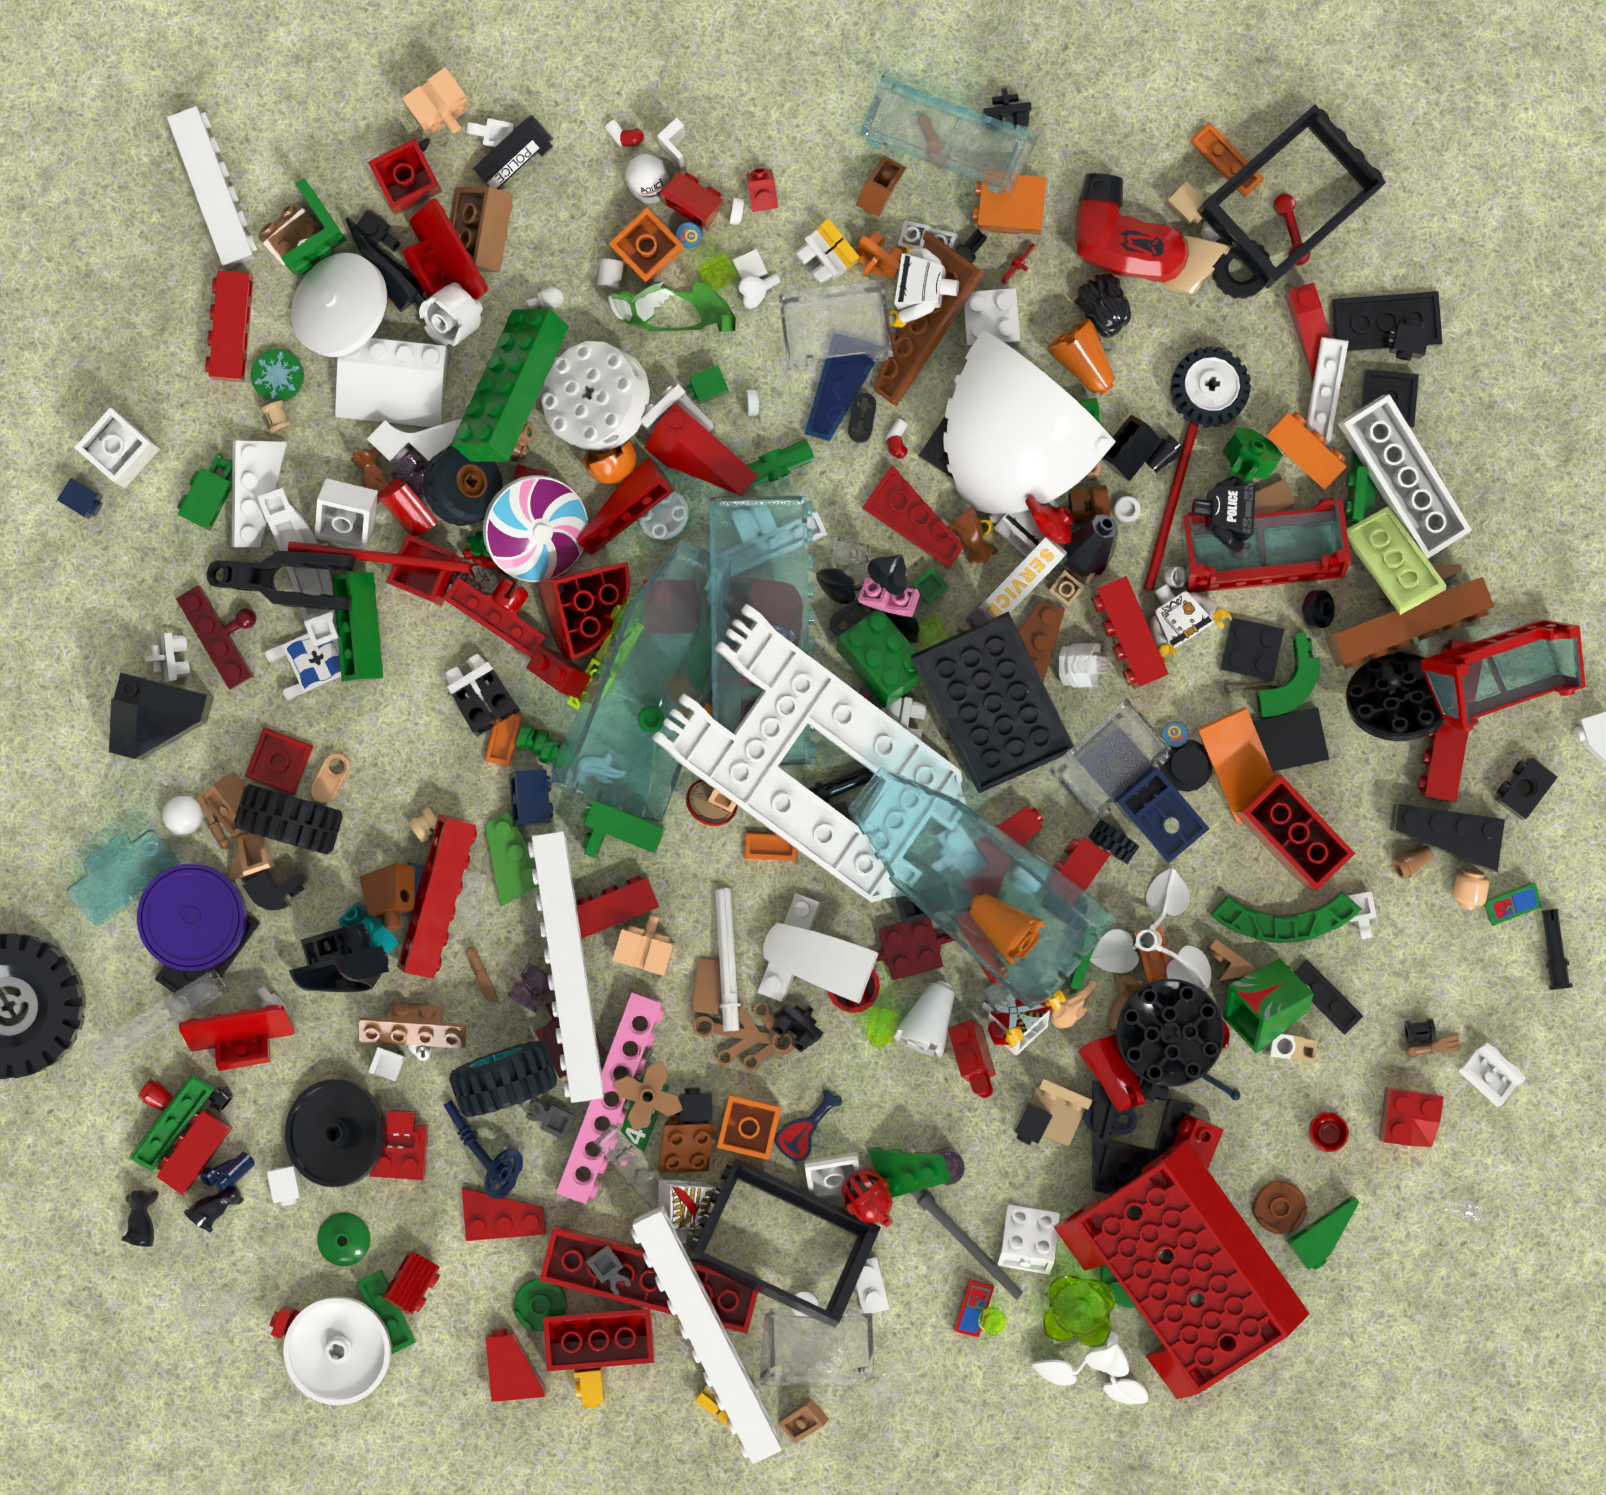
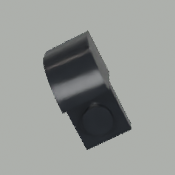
[242,870,308,910]

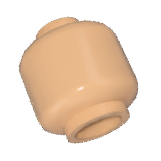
[1452,868,1490,910]

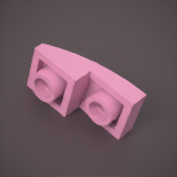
[858,578,920,617]

